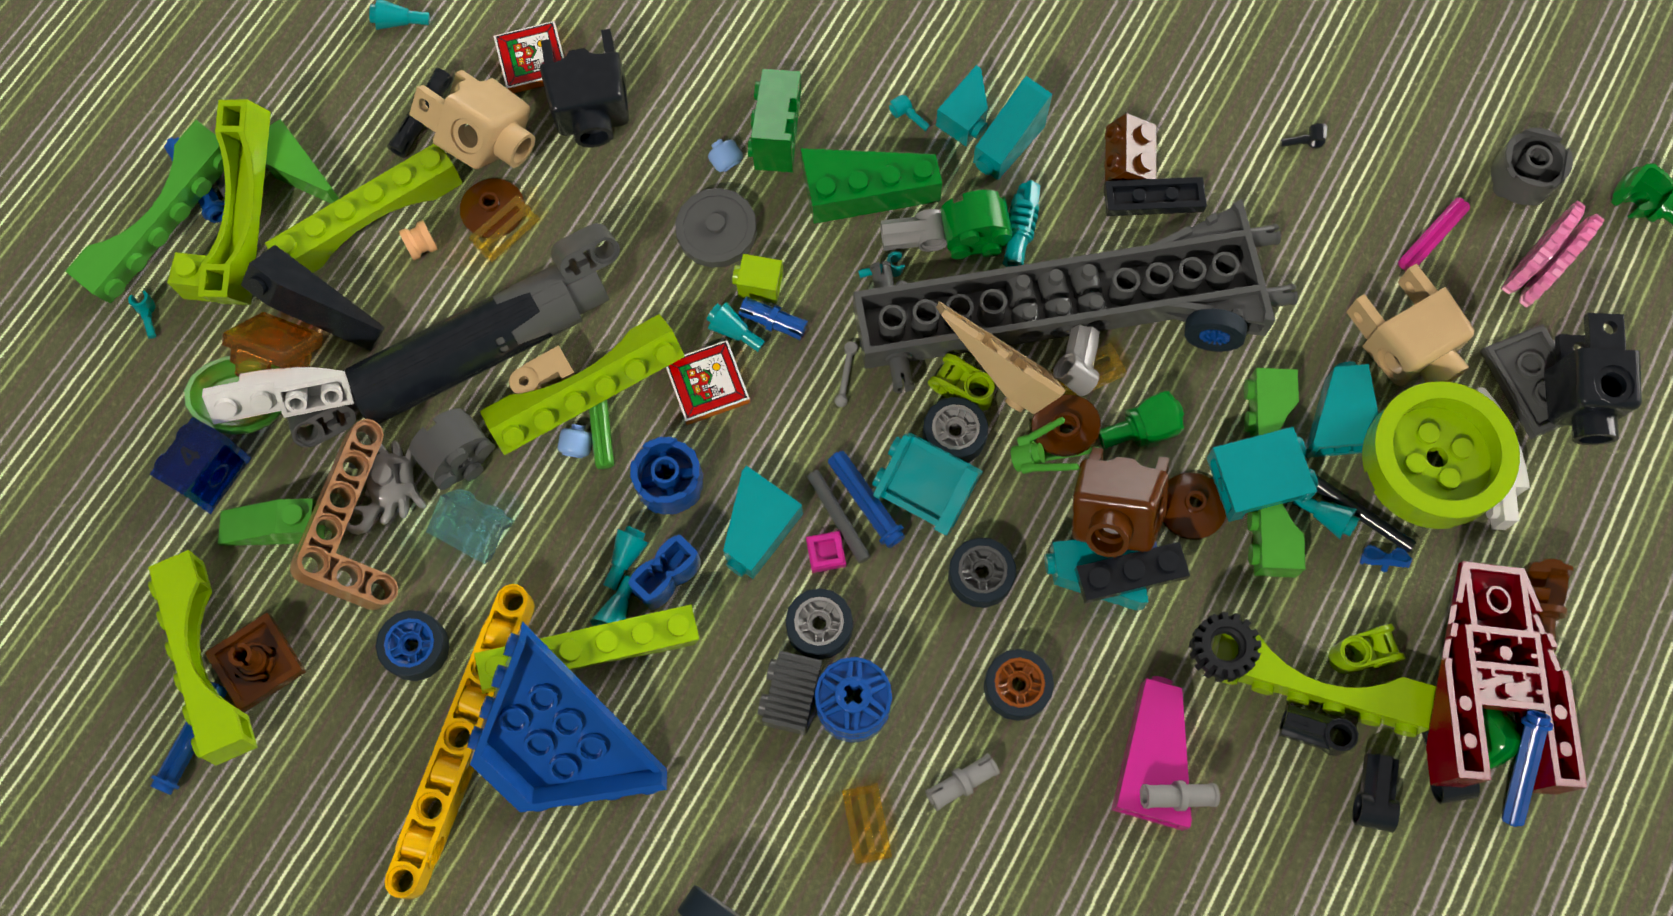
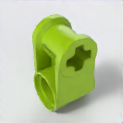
[928,353,995,411]
[1328,624,1406,674]

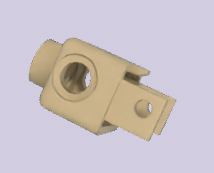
[409,70,535,169]
[1346,263,1474,386]

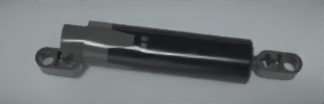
[287,223,620,447]

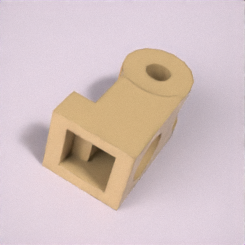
[509,345,575,394]

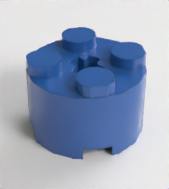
[630,437,703,515]

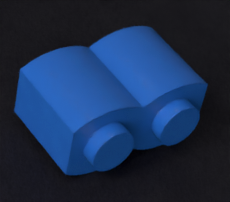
[628,535,701,610]

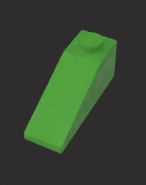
[265,119,339,203]
[218,498,325,546]

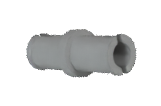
[925,753,1000,811]
[1140,780,1220,811]

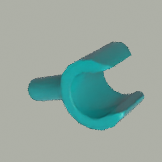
[889,95,931,132]
[858,252,905,278]
[128,290,156,339]

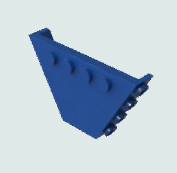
[467,621,667,813]

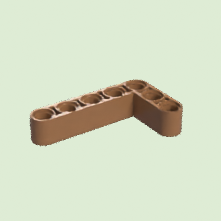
[290,419,398,610]

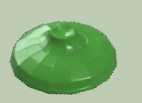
[184,354,282,435]

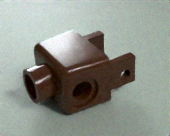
[1072,447,1170,557]

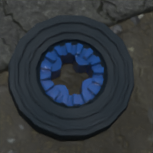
[1184,308,1247,352]

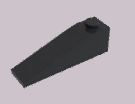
[241,245,385,351]

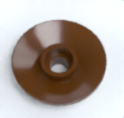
[460,178,525,238]
[1032,394,1101,457]
[1163,472,1226,540]

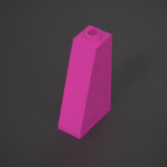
[1111,676,1192,831]

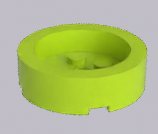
[1362,381,1520,529]

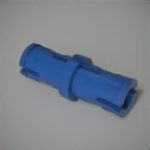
[739,296,808,341]

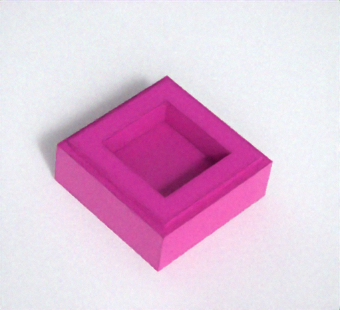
[806,531,846,573]

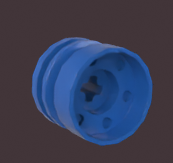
[815,657,892,743]

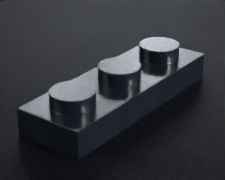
[1104,177,1207,216]
[1075,542,1190,604]

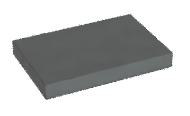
[1480,324,1565,440]

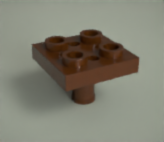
[204,612,306,713]

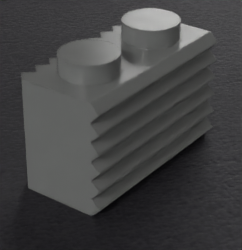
[757,651,822,735]

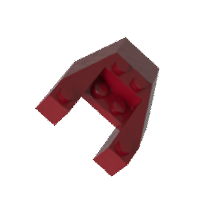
[1426,561,1587,795]

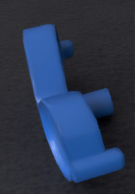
[1360,545,1412,572]

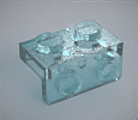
[426,489,514,564]

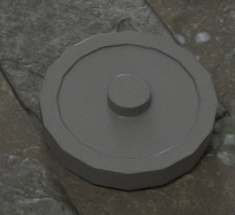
[675,188,757,268]

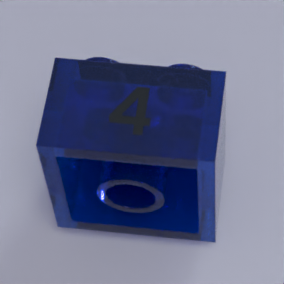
[149,416,251,514]

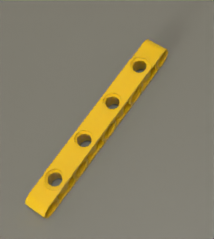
[384,584,535,900]

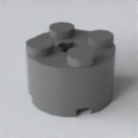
[1491,128,1573,206]
[409,408,495,490]

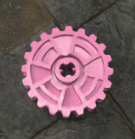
[1501,200,1605,308]

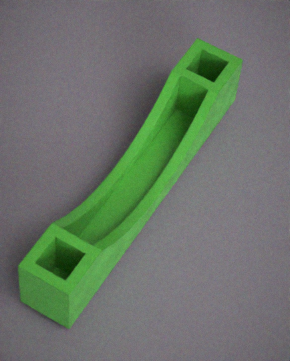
[65,120,224,304]
[1243,368,1306,578]

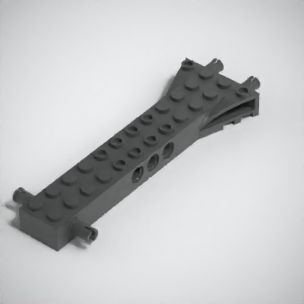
[853,199,1298,393]

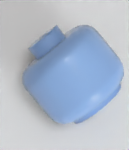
[708,139,743,172]
[557,424,593,458]

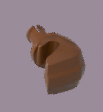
[1523,558,1574,652]

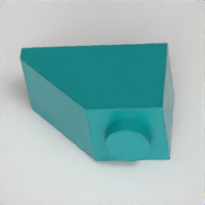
[936,65,988,147]

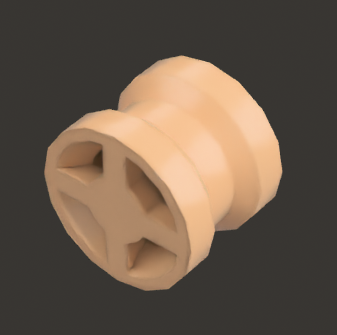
[399,220,438,261]

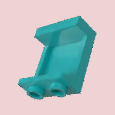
[1206,427,1318,522]
[872,432,983,536]

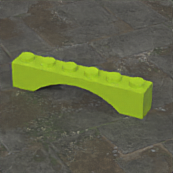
[198,99,271,305]
[265,144,463,273]
[480,314,685,455]
[148,550,258,766]
[474,604,699,694]
[1212,634,1437,737]

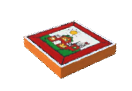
[493,21,564,93]
[666,340,750,425]

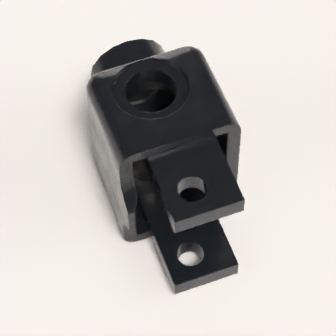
[540,29,629,148]
[1544,313,1642,445]

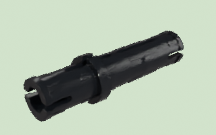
[387,68,453,158]

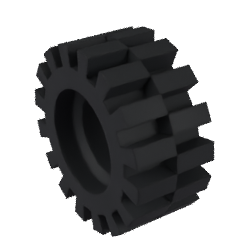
[1189,612,1262,682]

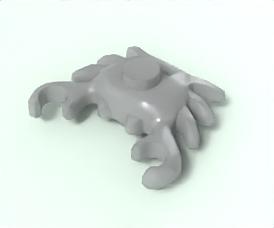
[337,440,426,535]

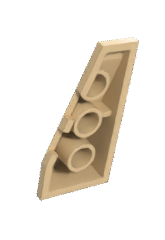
[936,301,1066,414]

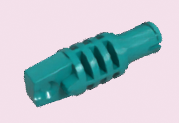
[1002,180,1041,267]

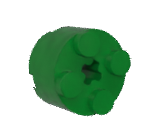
[940,190,1013,259]

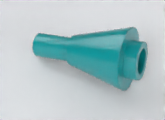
[369,0,430,30]
[706,302,765,352]
[1293,498,1360,539]
[603,525,649,590]
[590,576,632,626]

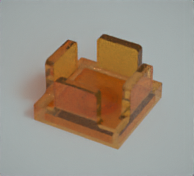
[222,312,323,377]

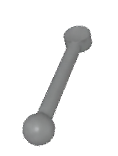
[834,341,858,407]

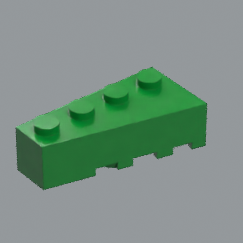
[801,148,942,224]

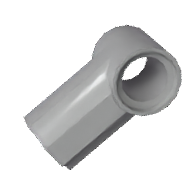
[880,209,947,252]
[1053,325,1100,396]

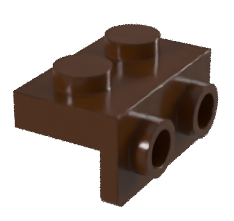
[1104,113,1156,181]

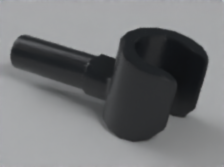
[1280,123,1327,149]

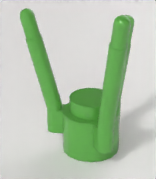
[1010,417,1100,474]

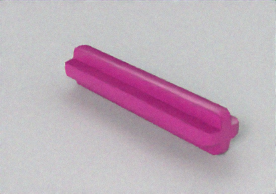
[1398,197,1470,272]

